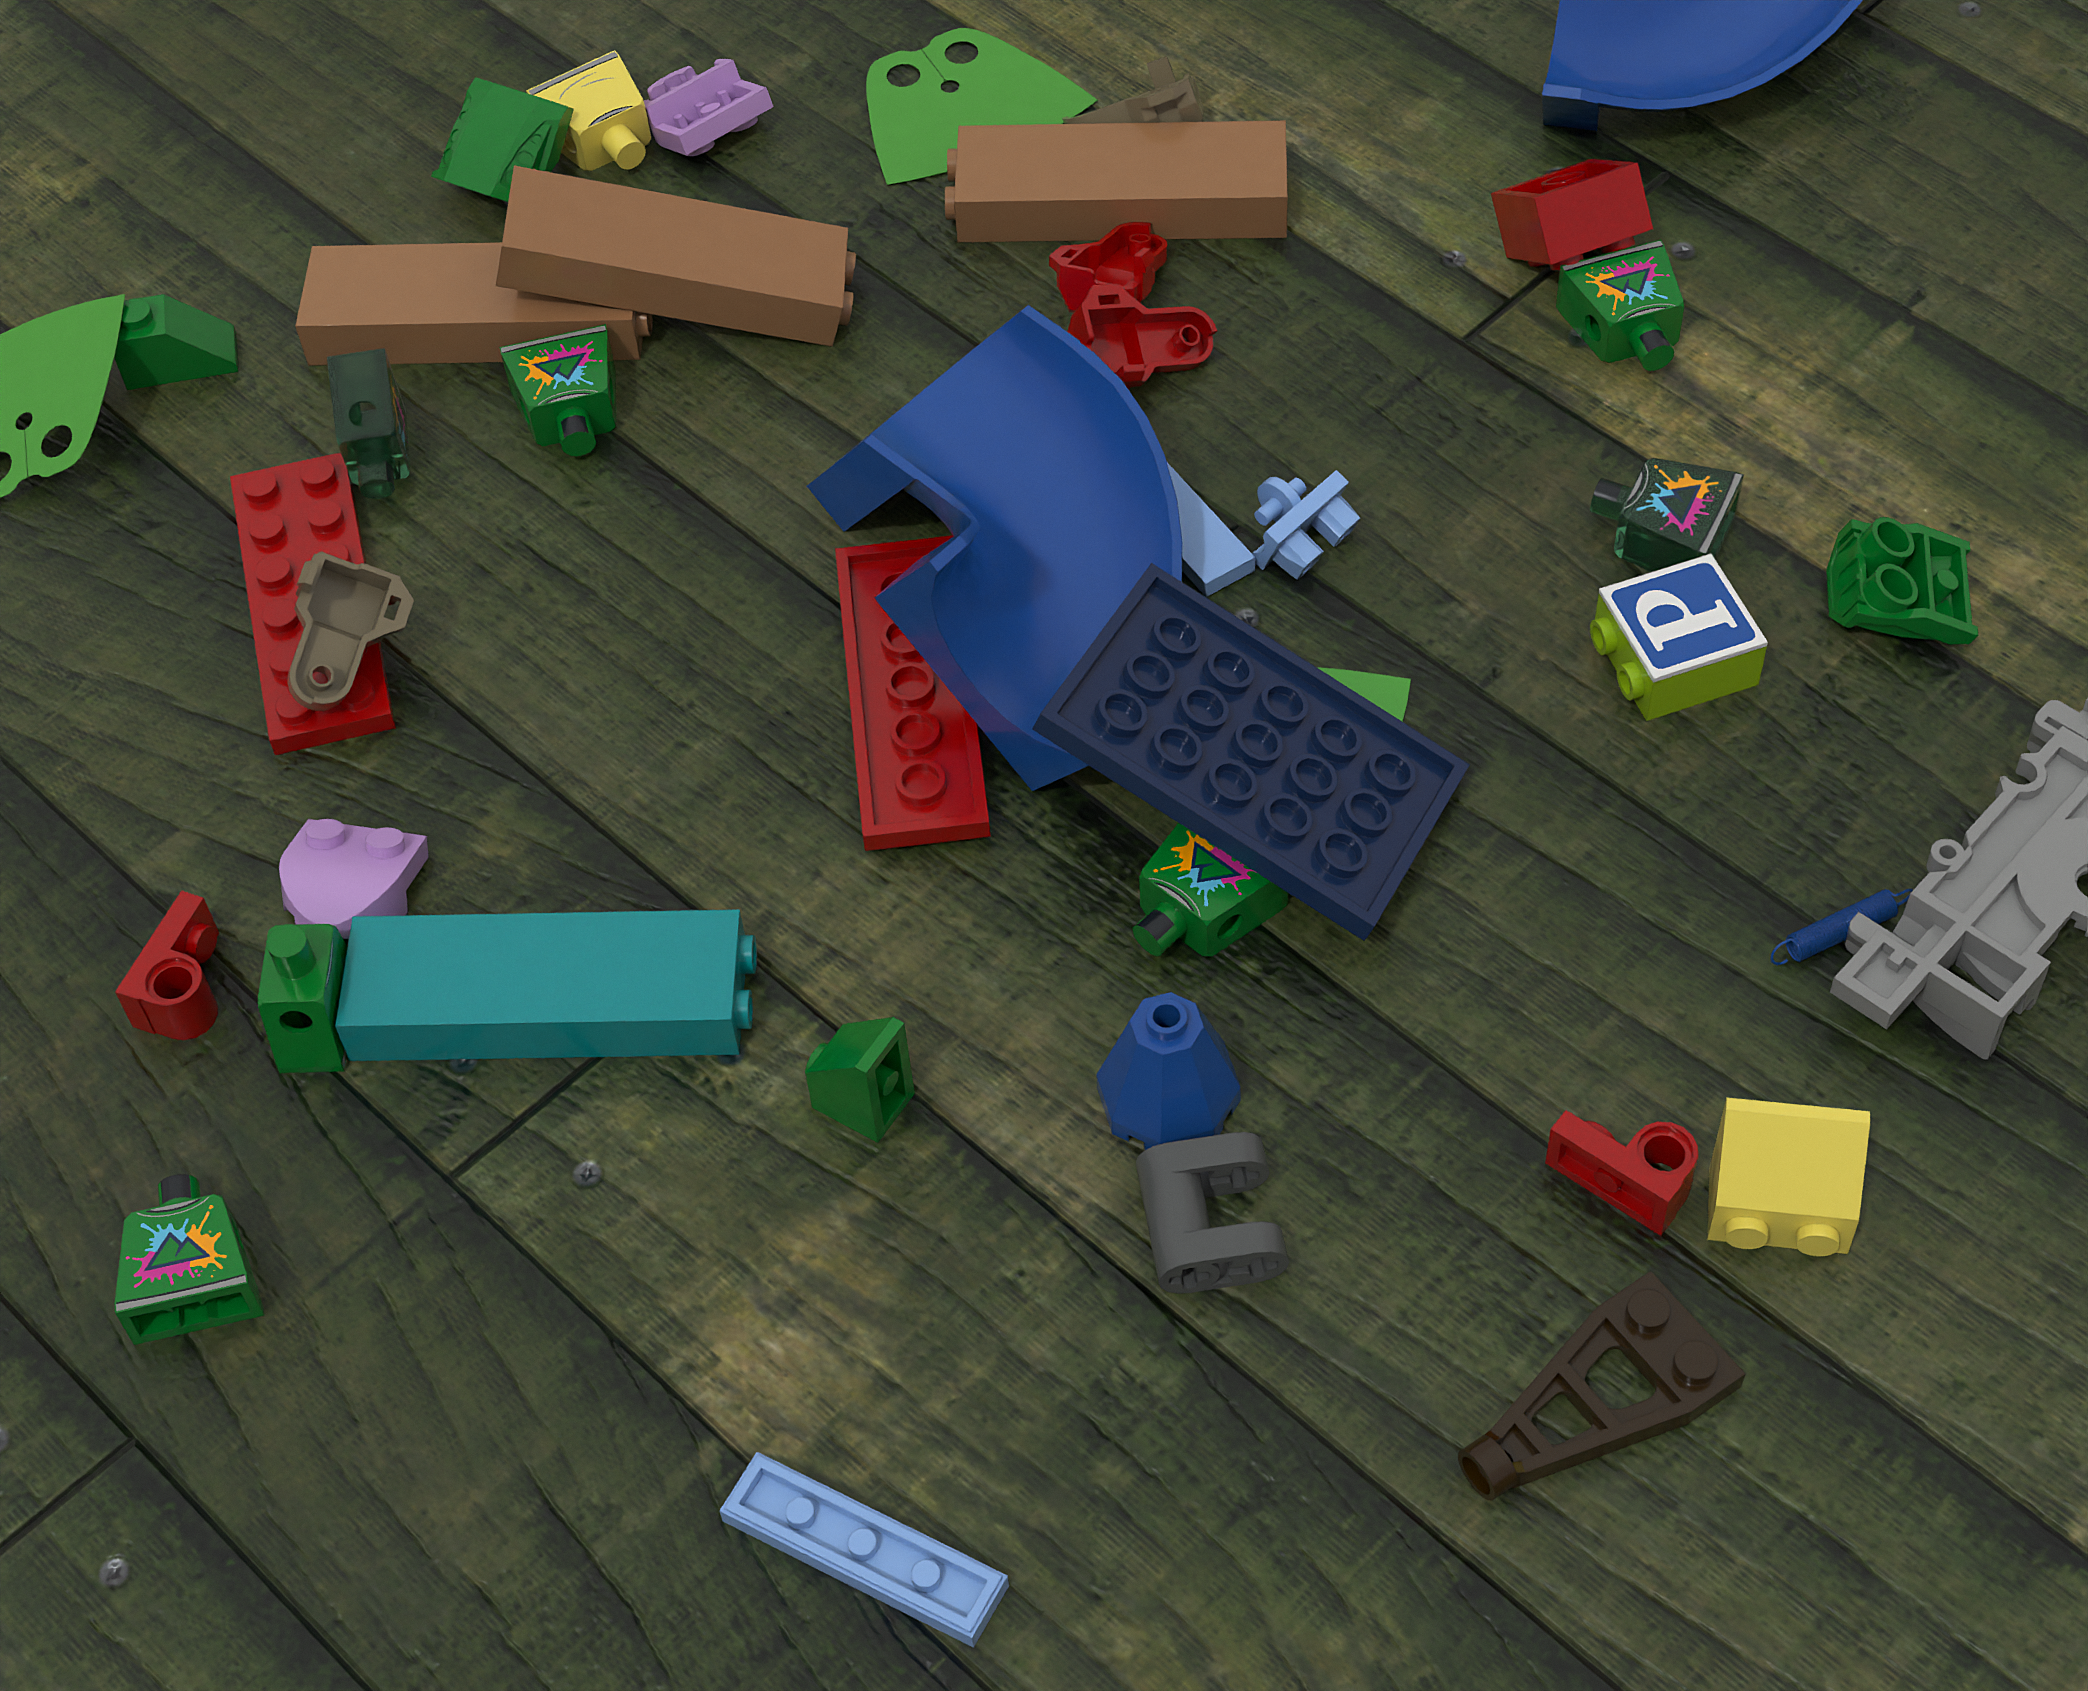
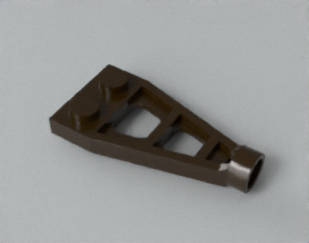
[1458,1271,1745,1501]

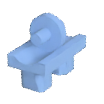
[1252,470,1361,580]

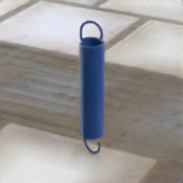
[1770,889,1913,965]

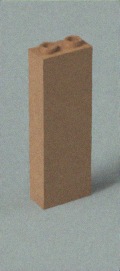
[945,120,1288,242]
[496,166,856,346]
[295,242,653,366]

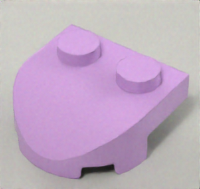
[643,59,774,156]
[279,819,429,939]

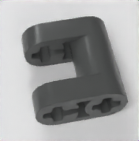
[1136,1132,1289,1294]

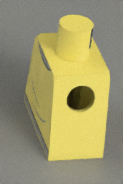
[526,50,651,171]

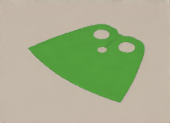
[866,28,1098,185]
[0,294,125,498]

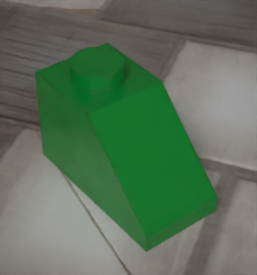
[114,294,239,390]
[805,1017,915,1143]

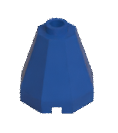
[1096,992,1241,1150]

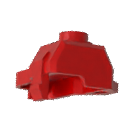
[1049,222,1167,313]
[1067,284,1217,390]

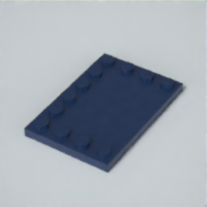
[1032,563,1470,941]

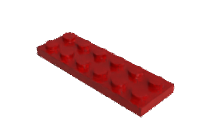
[230,452,396,755]
[835,535,991,851]

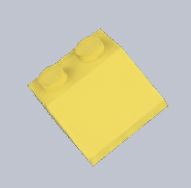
[1707,1097,1870,1256]

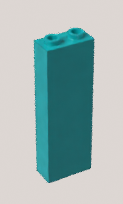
[335,909,757,1061]

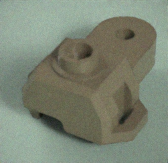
[1062,56,1204,124]
[287,552,414,711]

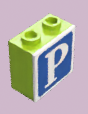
[1590,554,1768,721]

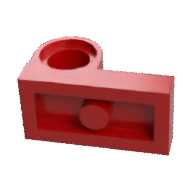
[115,890,220,1040]
[1545,1110,1698,1236]

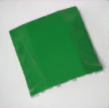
[431,77,574,202]
[1826,517,1979,645]

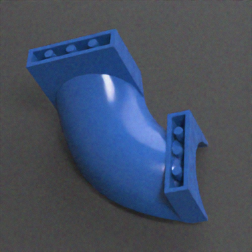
[1542,0,1863,131]
[807,305,1183,791]

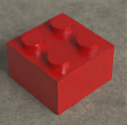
[1491,159,1653,270]

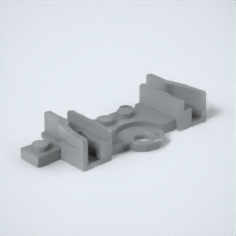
[1830,698,2088,1059]

